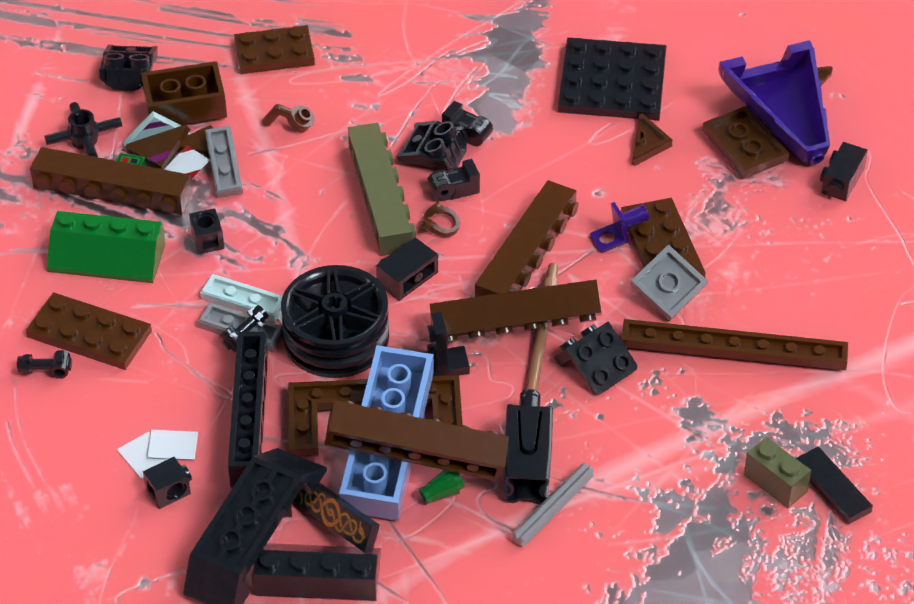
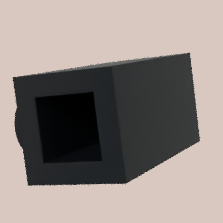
[820,141,868,201]

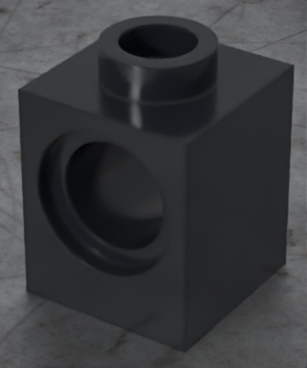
[189,208,225,255]
[143,457,192,509]

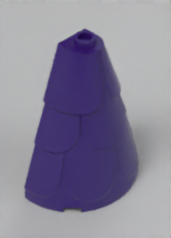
[718,40,830,165]

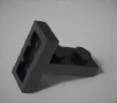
[422,312,470,376]

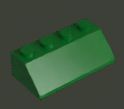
[47,211,166,283]

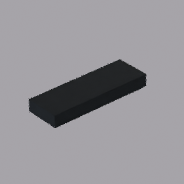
[796,446,873,524]

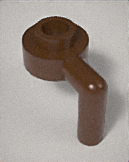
[262,104,315,132]

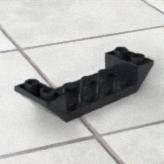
[183,448,327,604]

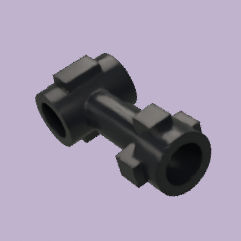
[220,305,269,353]
[17,350,72,378]

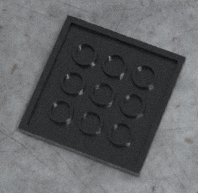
[558,37,667,121]

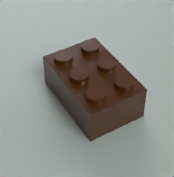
[141,61,227,125]

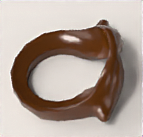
[421,201,460,237]

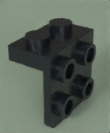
[554,321,637,395]

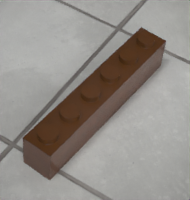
[30,147,193,215]
[475,180,579,297]
[430,279,602,343]
[324,400,509,481]

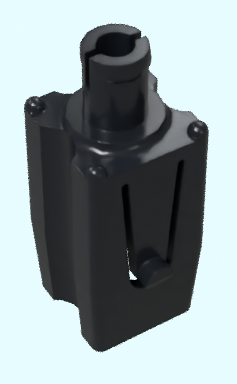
[503,389,553,504]

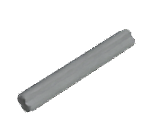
[512,463,594,547]

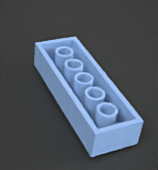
[339,345,434,521]

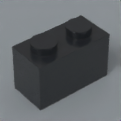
[376,237,438,301]

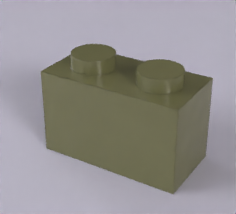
[744,437,811,508]

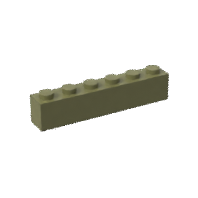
[348,122,416,256]

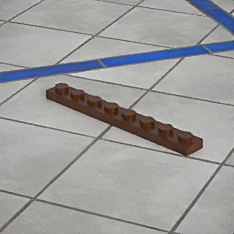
[621,319,848,370]

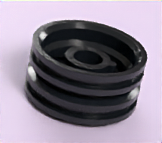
[281,265,389,378]

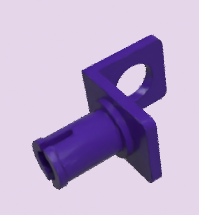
[590,202,650,253]

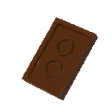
[234,25,315,74]
[702,106,789,178]

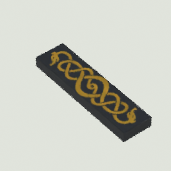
[293,483,380,553]

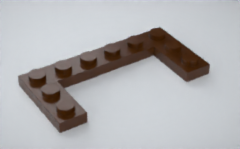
[288,375,463,456]

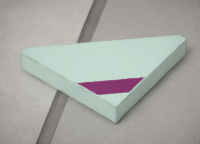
[123,111,191,148]

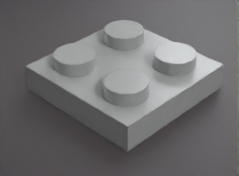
[630,245,709,321]

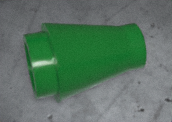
[419,470,465,504]

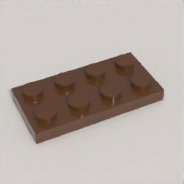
[621,197,706,278]
[26,292,152,370]

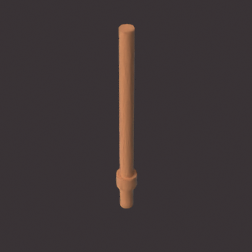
[526,263,559,391]

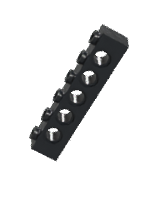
[228,332,268,488]

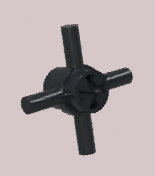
[44,102,122,157]

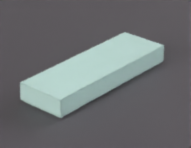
[200,274,283,322]

